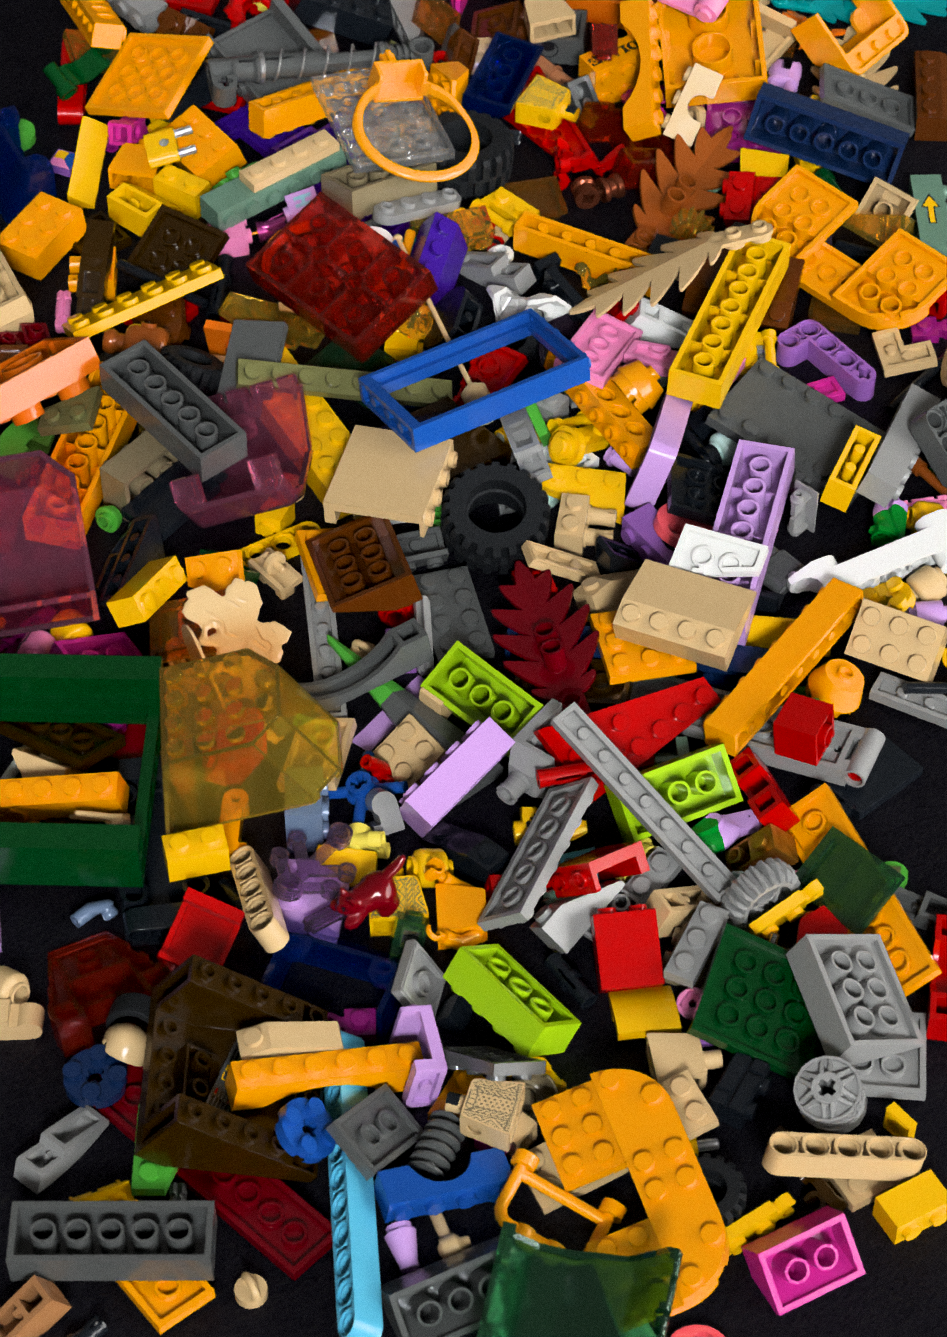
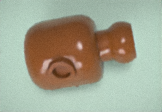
[102,321,170,354]

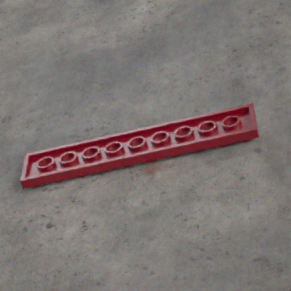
[88,1064,333,1281]

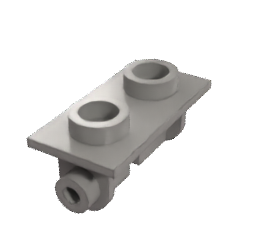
[787,479,819,537]

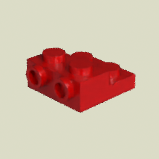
[719,171,782,228]

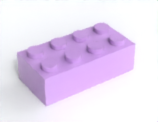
[398,717,515,838]

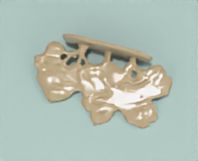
[181,578,294,744]

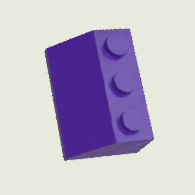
[410,211,468,307]

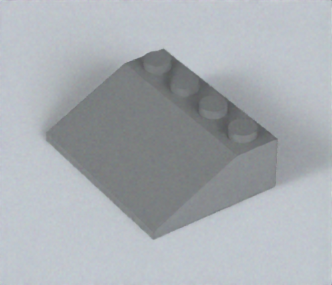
[786,934,925,1065]

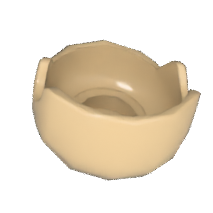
[102,1023,147,1067]

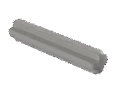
[413,595,434,676]

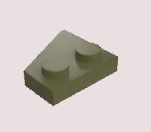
[37,386,103,436]

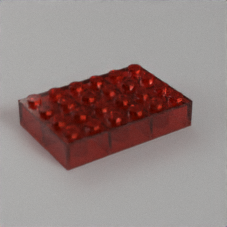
[245,192,438,364]

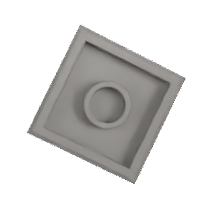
[391,939,446,1017]

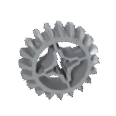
[720,857,801,932]

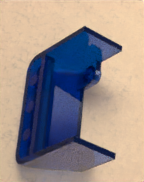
[262,930,401,1042]

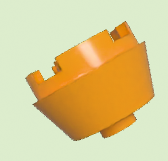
[611,360,664,414]
[805,659,864,718]

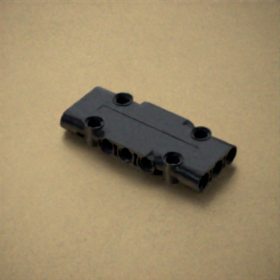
[108,752,211,946]

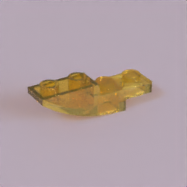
[218,291,328,351]

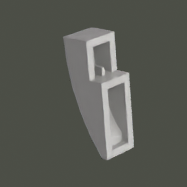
[460,251,536,296]
[13,1105,109,1194]

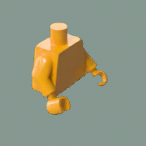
[424,857,488,951]

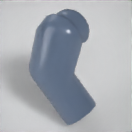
[70,899,118,928]

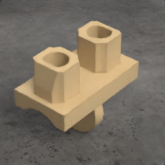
[248,547,303,600]

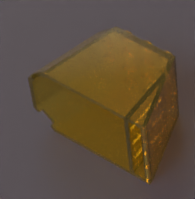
[159,648,343,835]

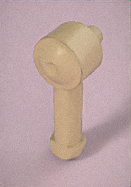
[429,1213,471,1259]

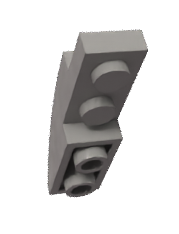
[500,408,553,483]
[583,846,682,942]

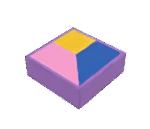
[47,149,75,178]

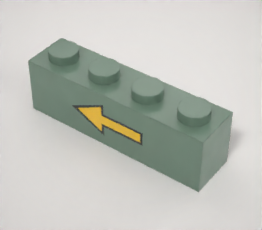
[908,174,947,257]

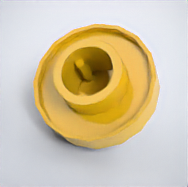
[548,426,586,466]

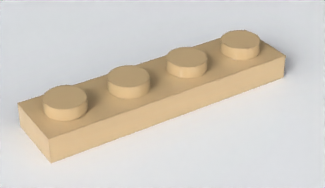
[239,129,340,193]

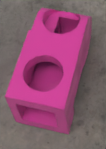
[108,117,148,146]

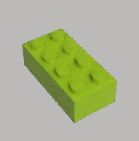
[420,640,544,757]
[603,743,744,842]
[442,944,581,1057]

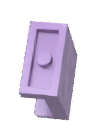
[389,1004,448,1108]

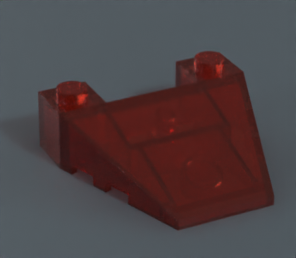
[577,102,696,190]
[47,931,171,1058]

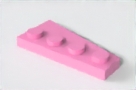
[623,340,746,389]

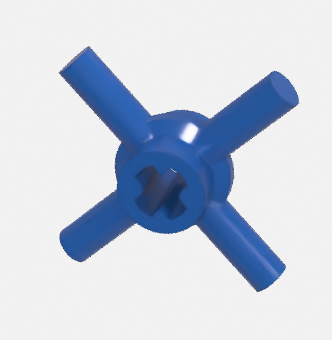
[323,751,408,824]

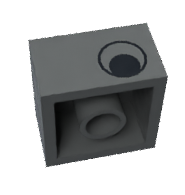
[533,10,587,65]

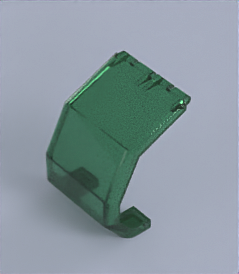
[477,1221,683,1337]

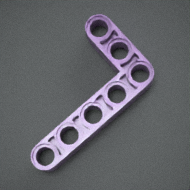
[624,390,693,510]

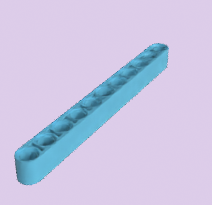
[324,1030,383,1337]

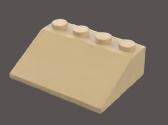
[612,559,757,672]

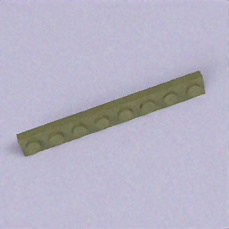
[236,358,452,407]

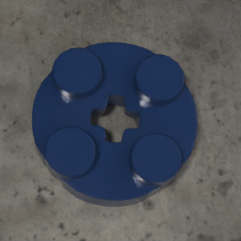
[62,1044,128,1109]

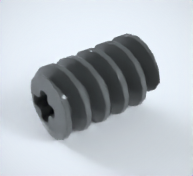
[405,1110,466,1181]

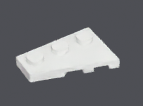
[668,523,769,577]

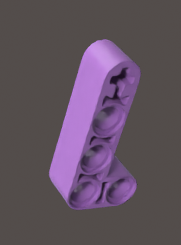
[776,319,877,402]

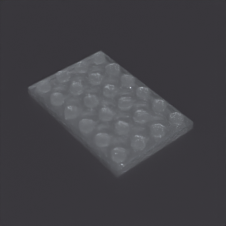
[311,68,455,174]

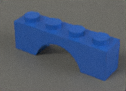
[374,1148,512,1223]

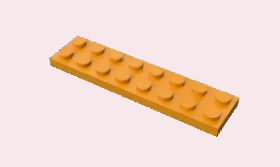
[786,782,943,997]

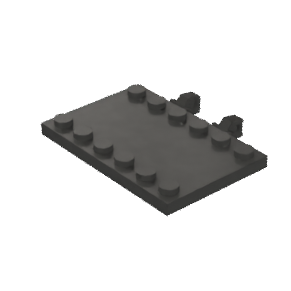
[705,357,885,508]

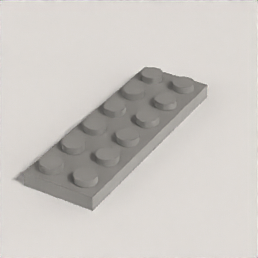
[477,777,599,932]

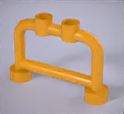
[494,1148,627,1267]

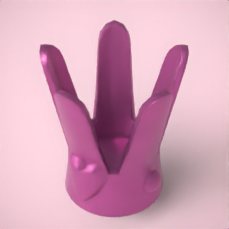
[252,212,287,242]

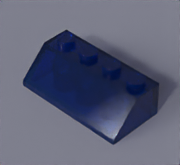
[461,32,544,119]

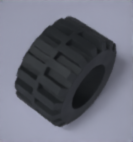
[160,345,224,403]
[695,1153,747,1228]

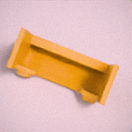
[790,0,909,76]

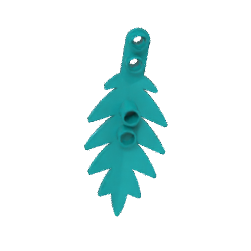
[770,0,947,25]

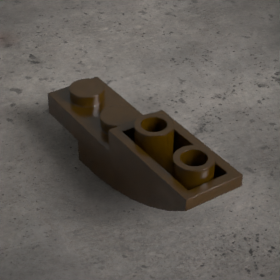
[76,219,116,315]

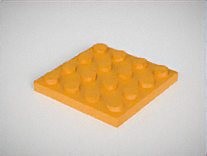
[85,32,214,120]

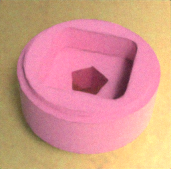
[676,987,702,1020]

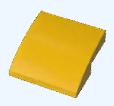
[608,985,682,1041]

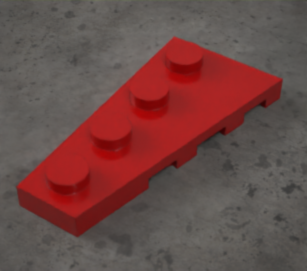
[452,346,528,406]

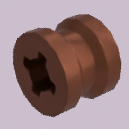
[595,172,625,203]
[571,176,601,209]

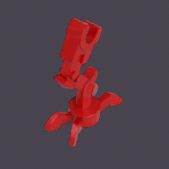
[552,135,633,191]

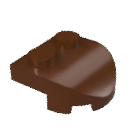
[132,297,191,345]

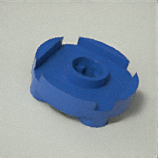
[275,1097,337,1164]

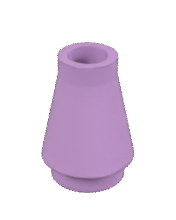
[384,1220,420,1274]

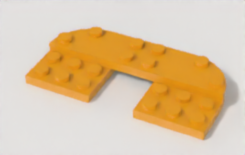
[751,164,947,330]
[531,1069,730,1336]

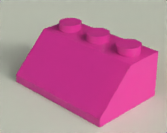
[741,1206,866,1316]

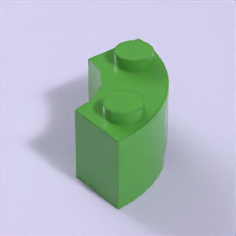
[0,419,55,478]

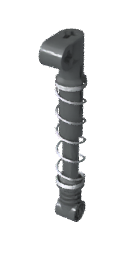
[206,36,434,108]

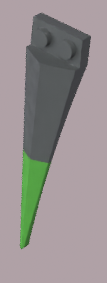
[327,635,503,805]

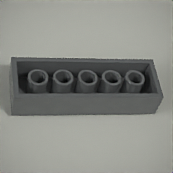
[99,339,248,483]
[6,1200,217,1281]

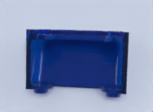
[0,105,57,225]

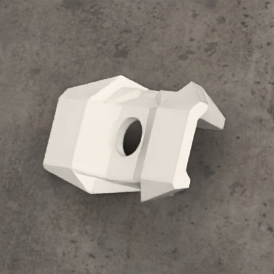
[486,285,572,322]

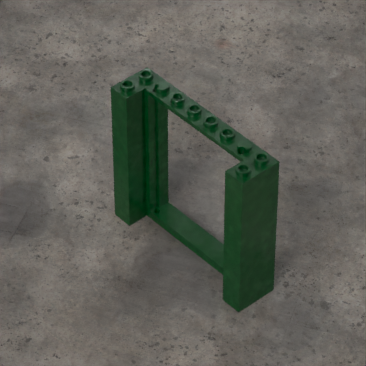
[0,653,167,887]

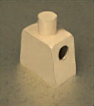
[524,0,576,44]
[645,1033,723,1090]

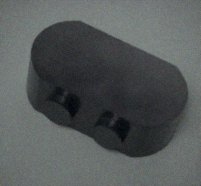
[424,286,484,349]

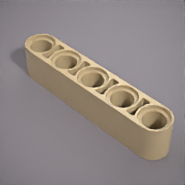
[230,845,289,953]
[762,1131,927,1181]

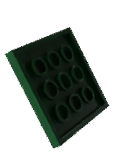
[687,923,821,1081]

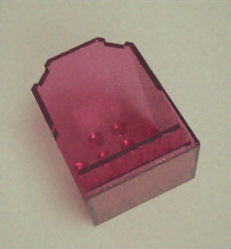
[0,450,100,637]

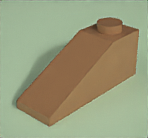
[0,1275,72,1337]

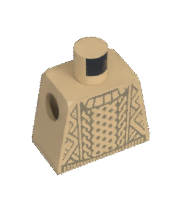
[444,1078,525,1152]

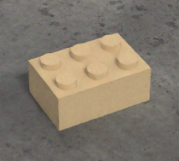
[844,598,947,682]

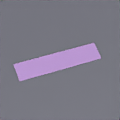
[352,675,425,751]

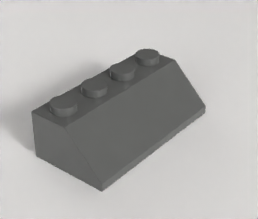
[381,1236,532,1337]

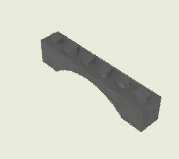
[257,618,433,737]

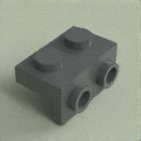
[396,526,449,572]

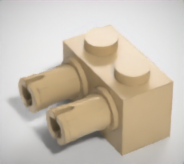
[554,493,617,557]

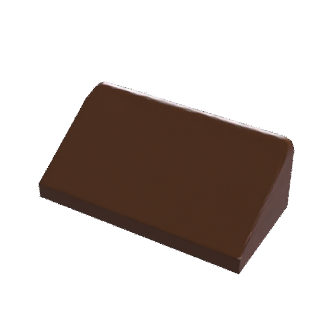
[443,27,480,75]

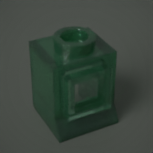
[388,910,429,958]

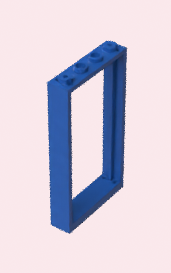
[358,308,591,453]

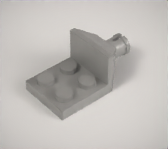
[496,698,562,805]

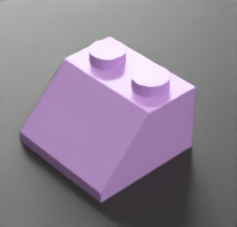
[278,859,349,938]

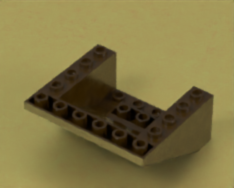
[134,954,328,1182]

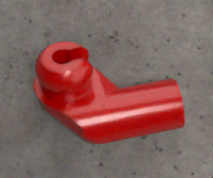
[360,754,395,783]

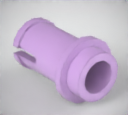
[603,446,639,477]

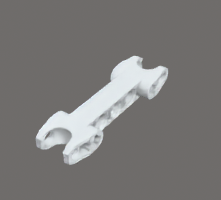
[787,509,947,593]

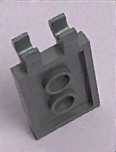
[217,319,289,418]

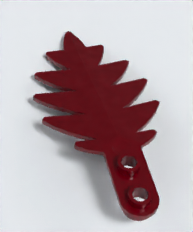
[491,561,600,714]

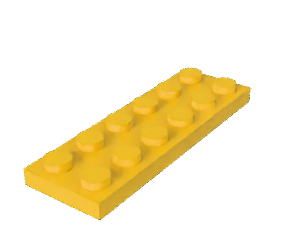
[61,259,224,337]

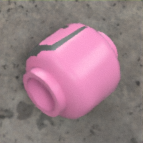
[16,629,56,654]

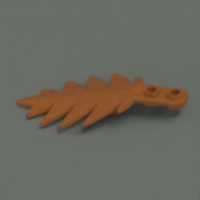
[624,125,740,252]

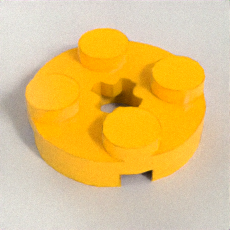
[863,576,916,612]

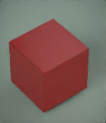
[773,692,835,766]

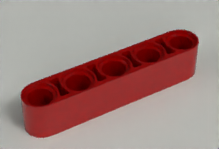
[57,36,89,125]

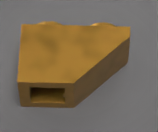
[725,823,799,872]

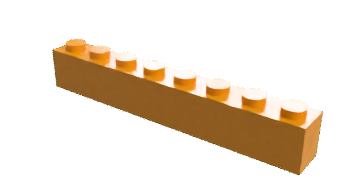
[703,578,863,757]

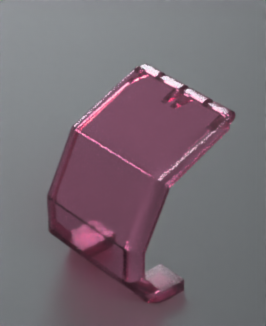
[169,374,313,528]

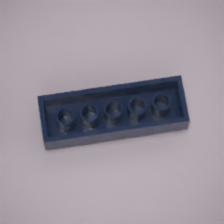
[743,82,910,184]

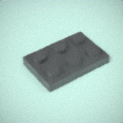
[442,1045,546,1081]
[325,1083,424,1181]

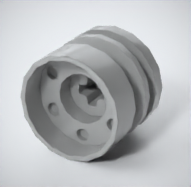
[793,1055,868,1134]

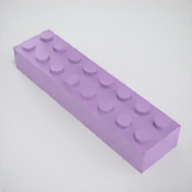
[709,439,795,646]

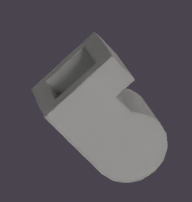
[365,788,405,835]

